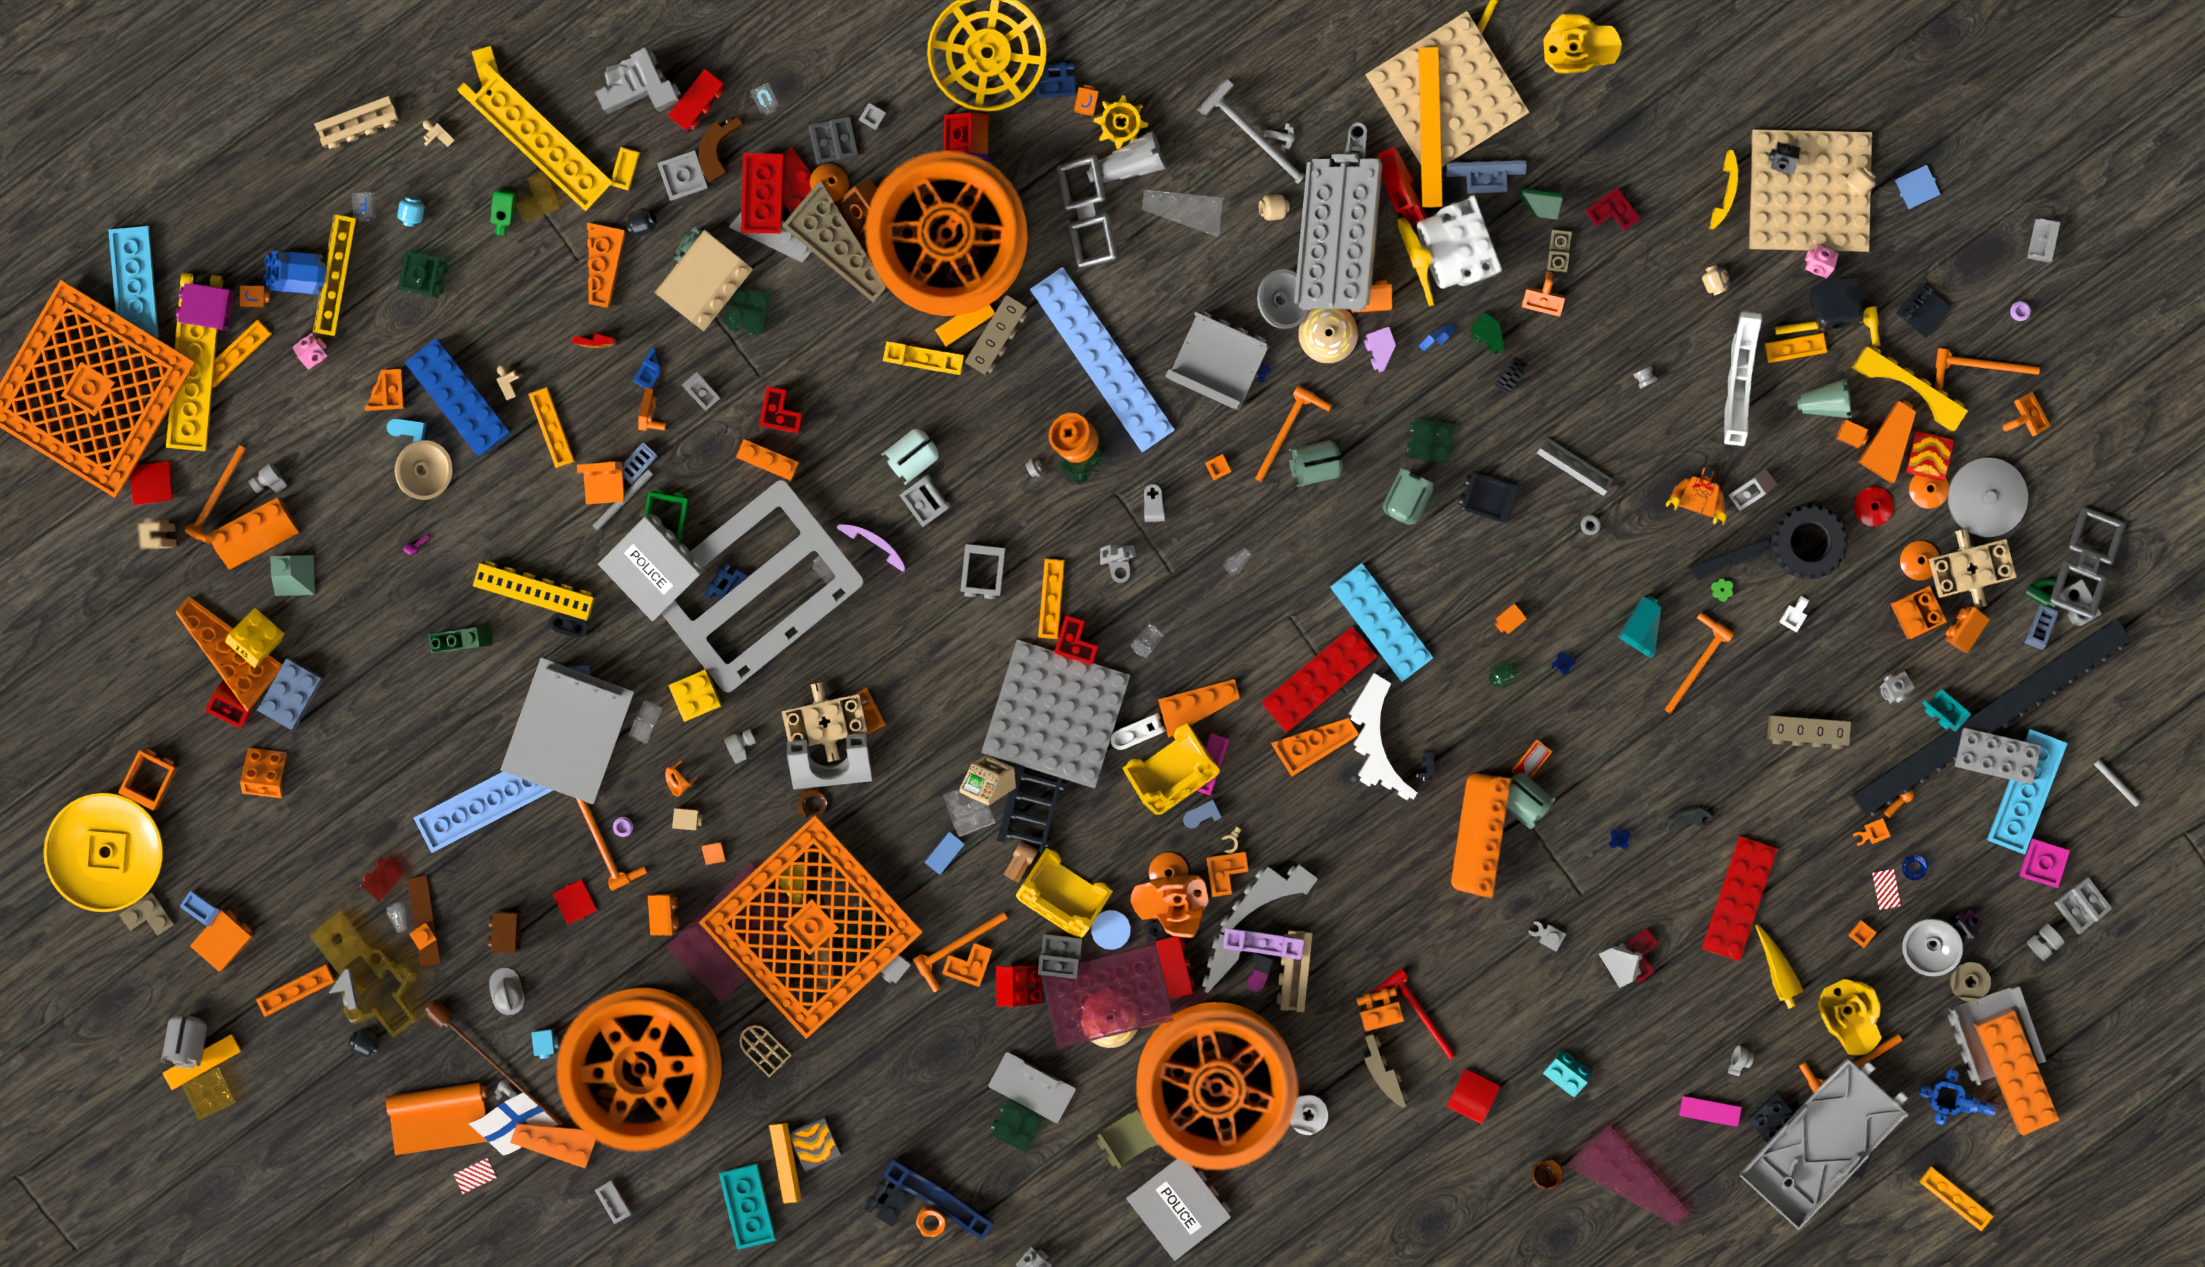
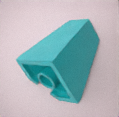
[1617,596,1661,658]

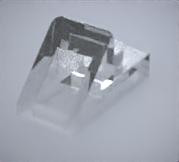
[629,700,663,744]

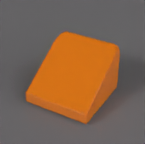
[702,842,726,865]

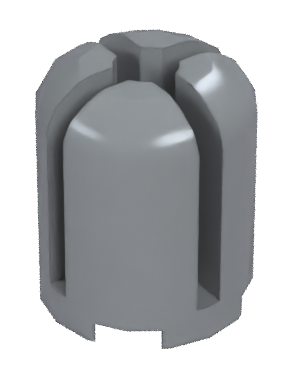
[161,1015,207,1069]

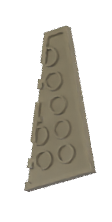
[782,181,886,303]

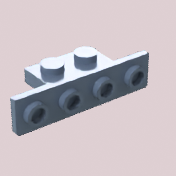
[1446,160,1527,193]

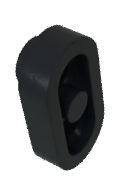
[549,613,588,638]

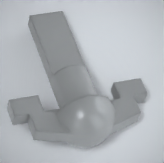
[1264,123,1295,151]
[494,1078,518,1100]

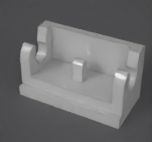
[2027,219,2060,263]

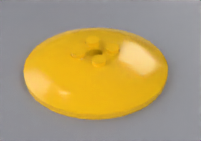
[44,793,163,912]

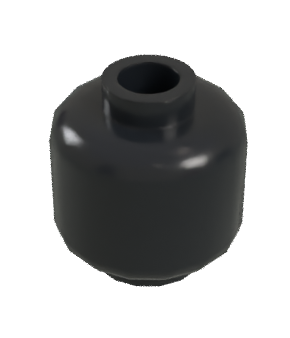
[626,208,657,237]
[348,1029,379,1057]

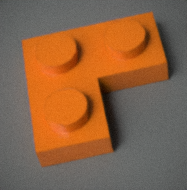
[1206,852,1248,897]
[942,943,993,987]

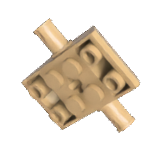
[1929,529,2016,608]
[782,682,868,762]

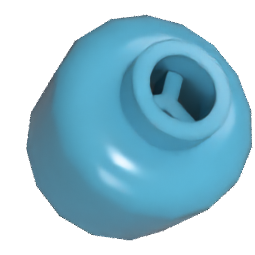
[397,196,425,227]

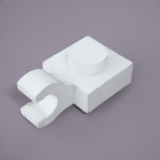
[1779,596,1809,632]

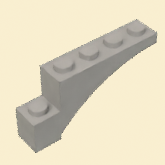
[1220,864,1318,933]

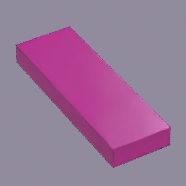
[1196,733,1229,796]
[1679,1096,1742,1127]

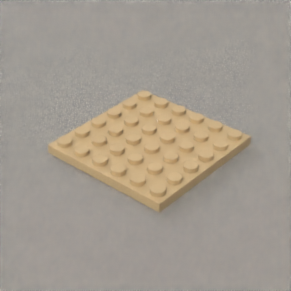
[1365,11,1529,168]
[1749,130,1872,252]

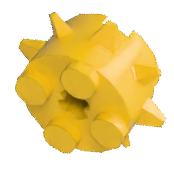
[1094,95,1148,150]

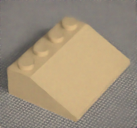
[655,230,753,331]

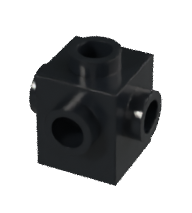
[1769,142,1801,175]
[1951,909,1983,942]

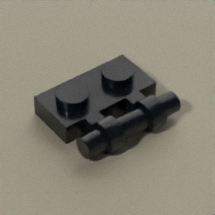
[864,1178,913,1227]

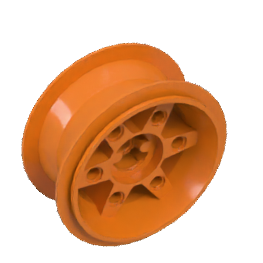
[866,152,1028,316]
[557,988,722,1151]
[1137,1002,1297,1169]

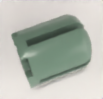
[1289,440,1343,487]
[1383,468,1435,525]
[1506,773,1556,830]

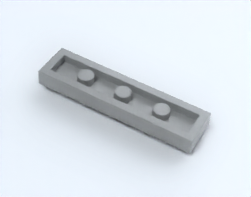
[1537,437,1613,496]

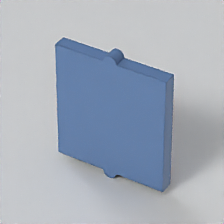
[1895,165,1940,209]

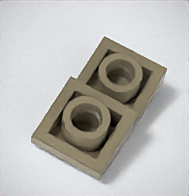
[1547,228,1572,272]

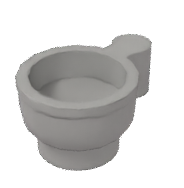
[1728,1046,1754,1076]

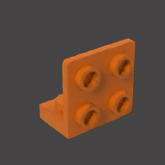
[577,462,625,504]
[240,748,287,798]

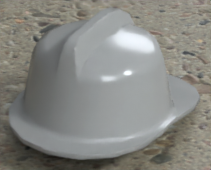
[489,968,525,1015]

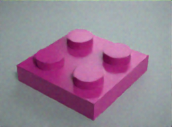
[2019,838,2070,888]

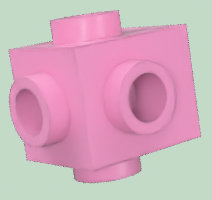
[1805,244,1839,279]
[293,333,327,370]

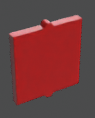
[553,879,597,925]

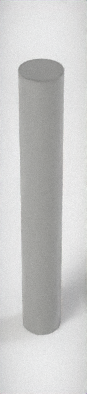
[2094,759,2141,807]

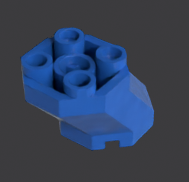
[263,251,326,294]

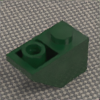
[1469,312,1504,355]

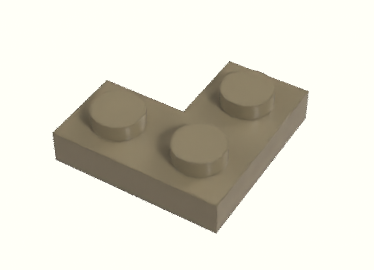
[119,892,175,936]

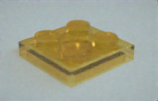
[182,1067,236,1120]

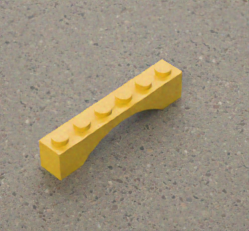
[1852,346,1968,431]

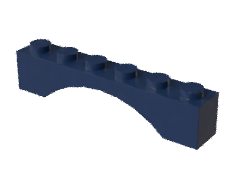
[883,1157,994,1241]

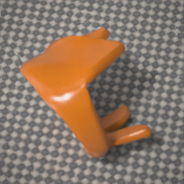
[665,761,698,797]
[916,1205,948,1237]

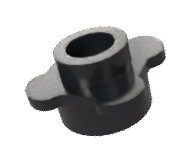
[1144,919,1166,941]

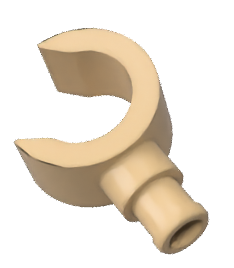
[1222,827,1241,853]

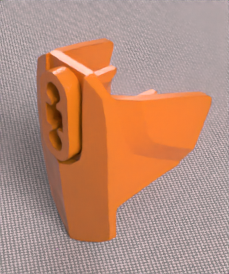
[1131,875,1209,937]

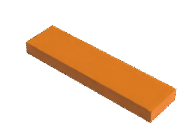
[256,964,336,1017]

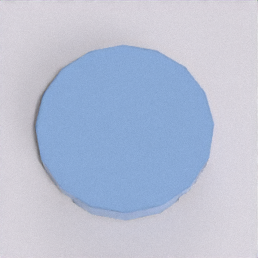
[1091,910,1131,950]

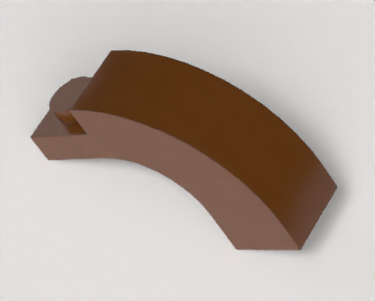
[699,117,744,184]

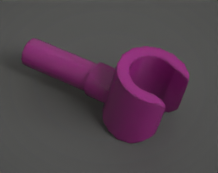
[403,534,430,555]

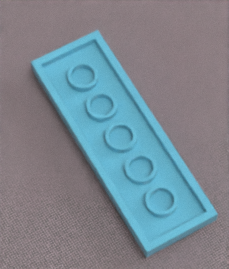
[108,226,159,348]
[1330,563,1433,682]
[1987,729,2067,854]

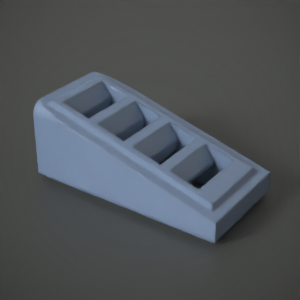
[622,442,658,485]
[2024,604,2059,650]

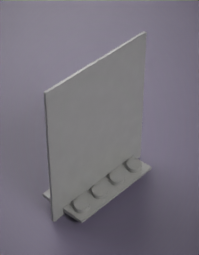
[500,658,634,804]

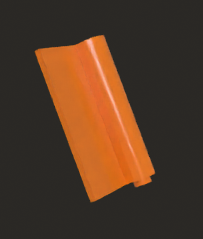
[386,1082,488,1155]

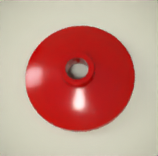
[1854,487,1894,526]

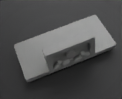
[1955,728,2041,784]
[988,1052,1076,1123]

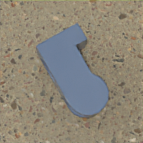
[1183,799,1222,829]

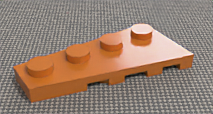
[587,223,627,309]

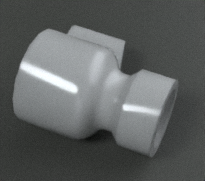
[248,463,288,493]
[724,729,756,764]

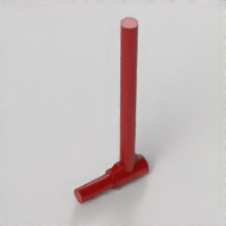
[1370,968,1456,1060]

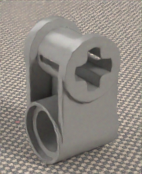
[1345,123,1367,159]
[1144,484,1165,522]

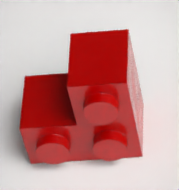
[759,387,803,434]
[1054,616,1098,665]

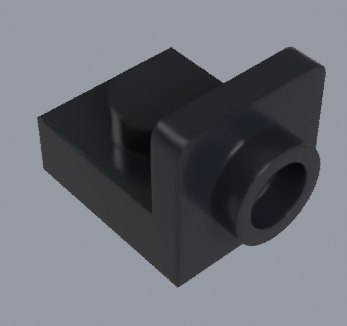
[1415,751,1436,781]

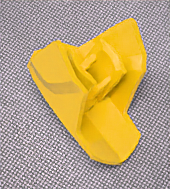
[1543,15,1622,73]
[1818,979,1881,1055]

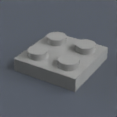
[657,150,708,201]

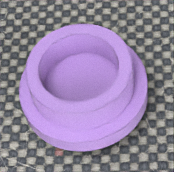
[2010,301,2031,321]
[613,817,633,837]

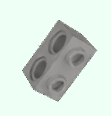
[2060,580,2101,626]

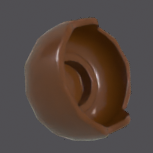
[1531,1160,1564,1190]

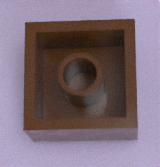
[488,910,522,954]

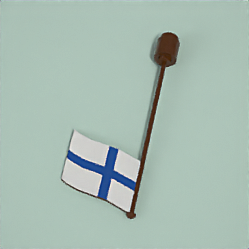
[424,999,564,1155]

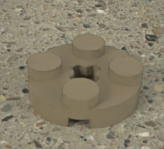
[1950,962,1991,1002]

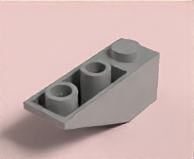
[1202,933,1240,993]

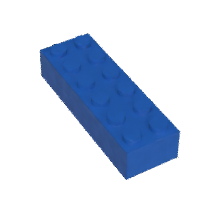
[405,338,512,457]

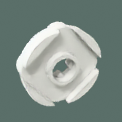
[1290,1095,1328,1135]

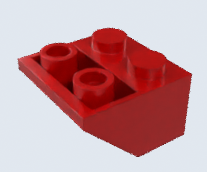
[205,679,259,729]
[996,964,1042,1007]

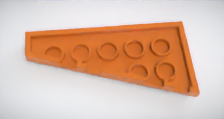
[176,596,282,712]

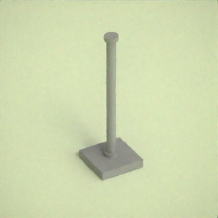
[1197,80,1305,184]

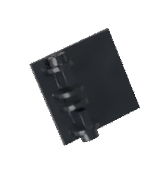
[1896,283,1951,338]
[1747,1094,1794,1143]

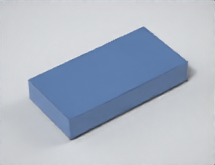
[925,832,965,875]
[180,890,220,927]

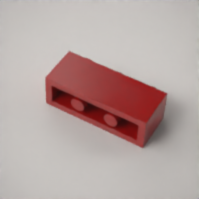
[668,69,725,132]
[1155,936,1196,999]

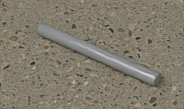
[592,469,653,531]

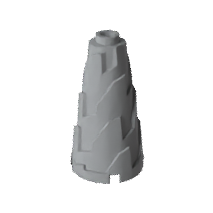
[1087,131,1166,183]

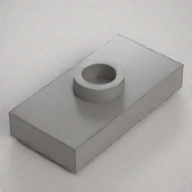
[595,1180,632,1224]

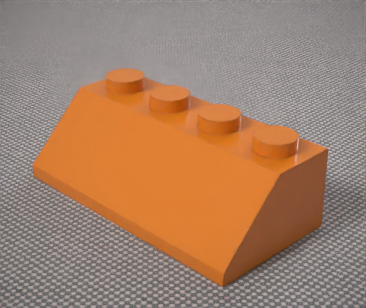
[207,498,300,570]

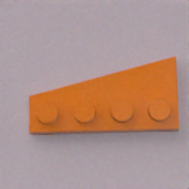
[1158,679,1240,738]
[1271,718,1359,776]
[510,1123,596,1168]

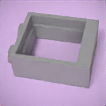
[960,544,1005,599]

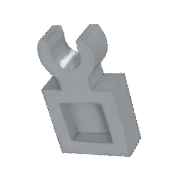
[1528,921,1566,952]

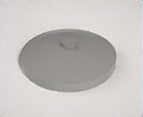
[1947,458,2028,537]

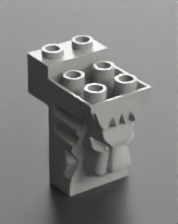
[595,47,682,114]

